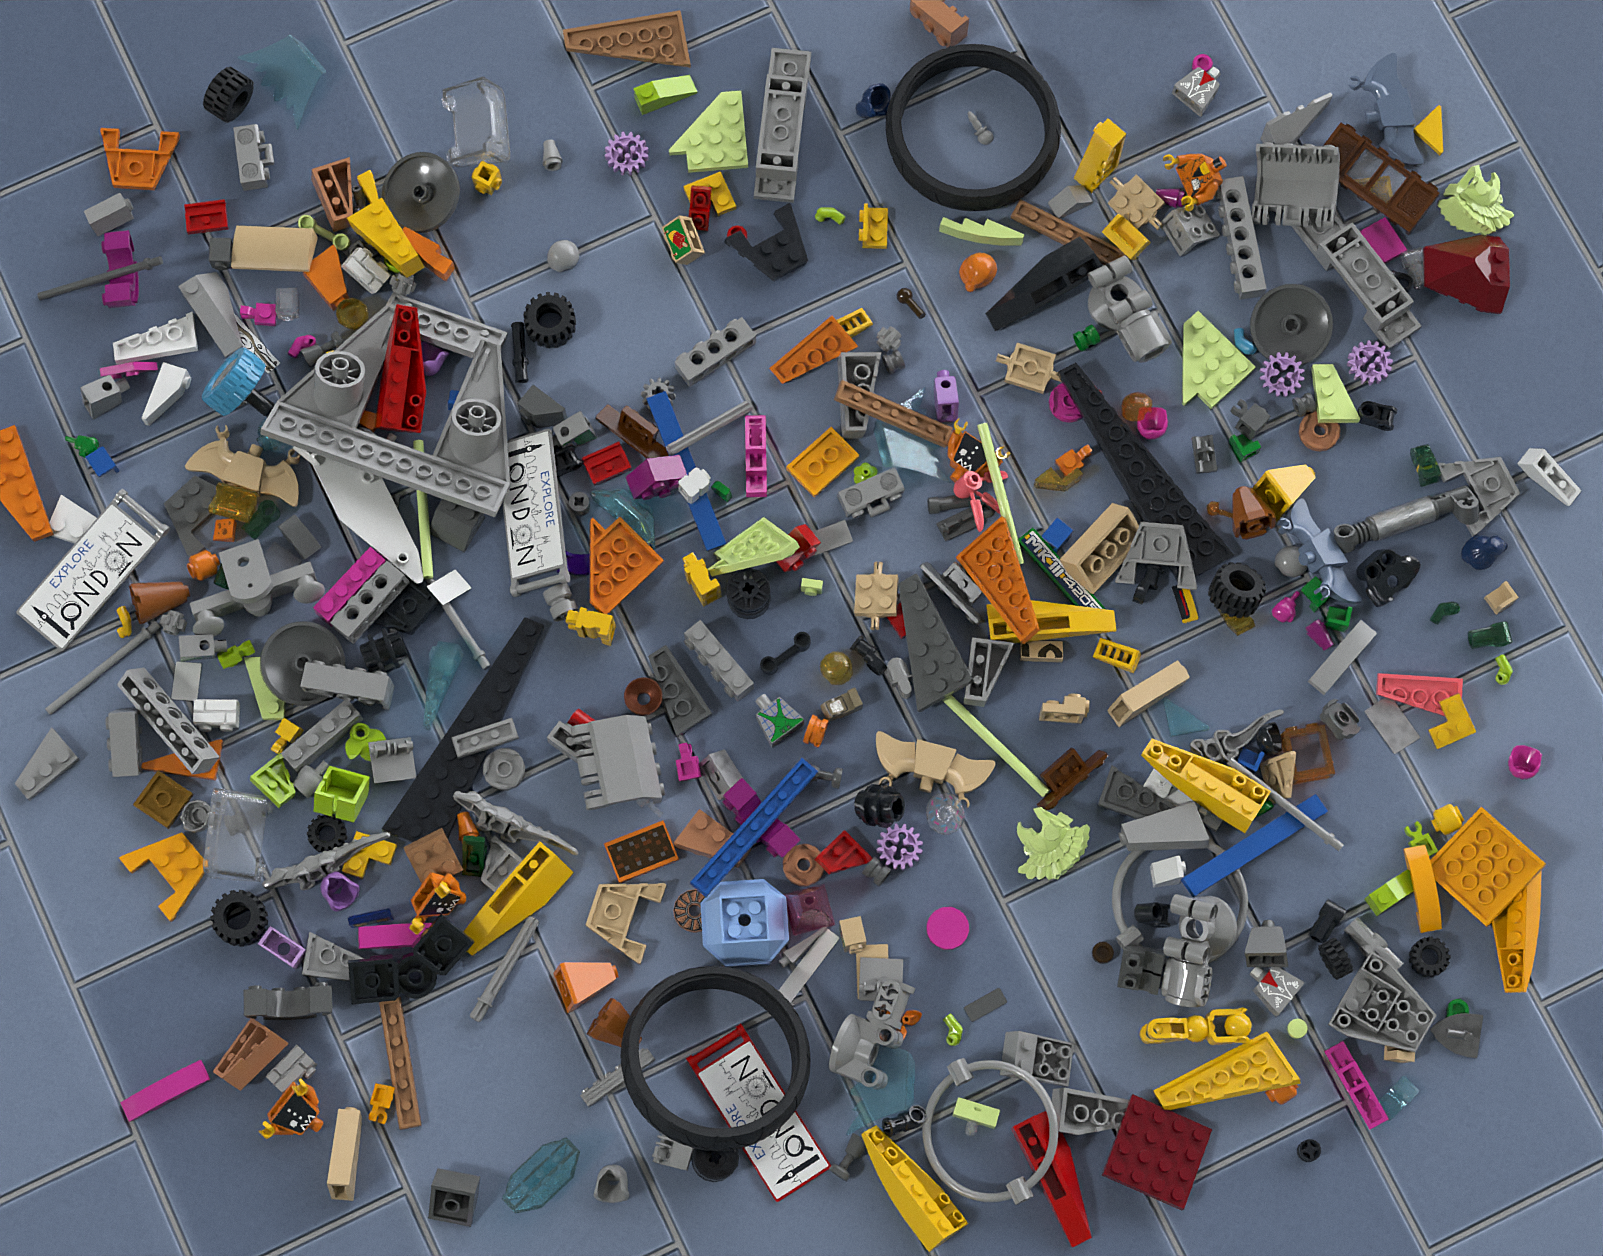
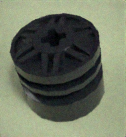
[726,568,771,619]
[691,1148,739,1182]

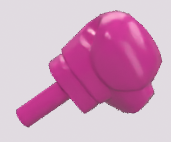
[1272,591,1300,623]

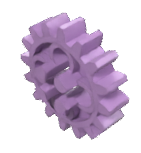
[605,132,649,175]
[1347,340,1393,385]
[1259,352,1304,397]
[877,824,923,871]

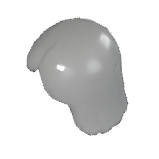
[594,1164,629,1203]

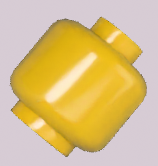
[1431,804,1465,835]

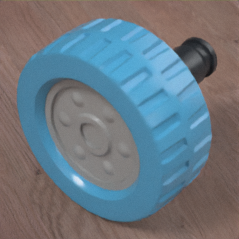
[202,347,275,417]

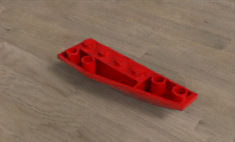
[375,304,426,433]
[1011,1111,1092,1248]

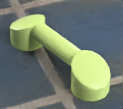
[298,215,350,251]

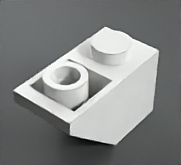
[1150,856,1186,888]

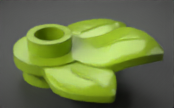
[345,723,386,762]

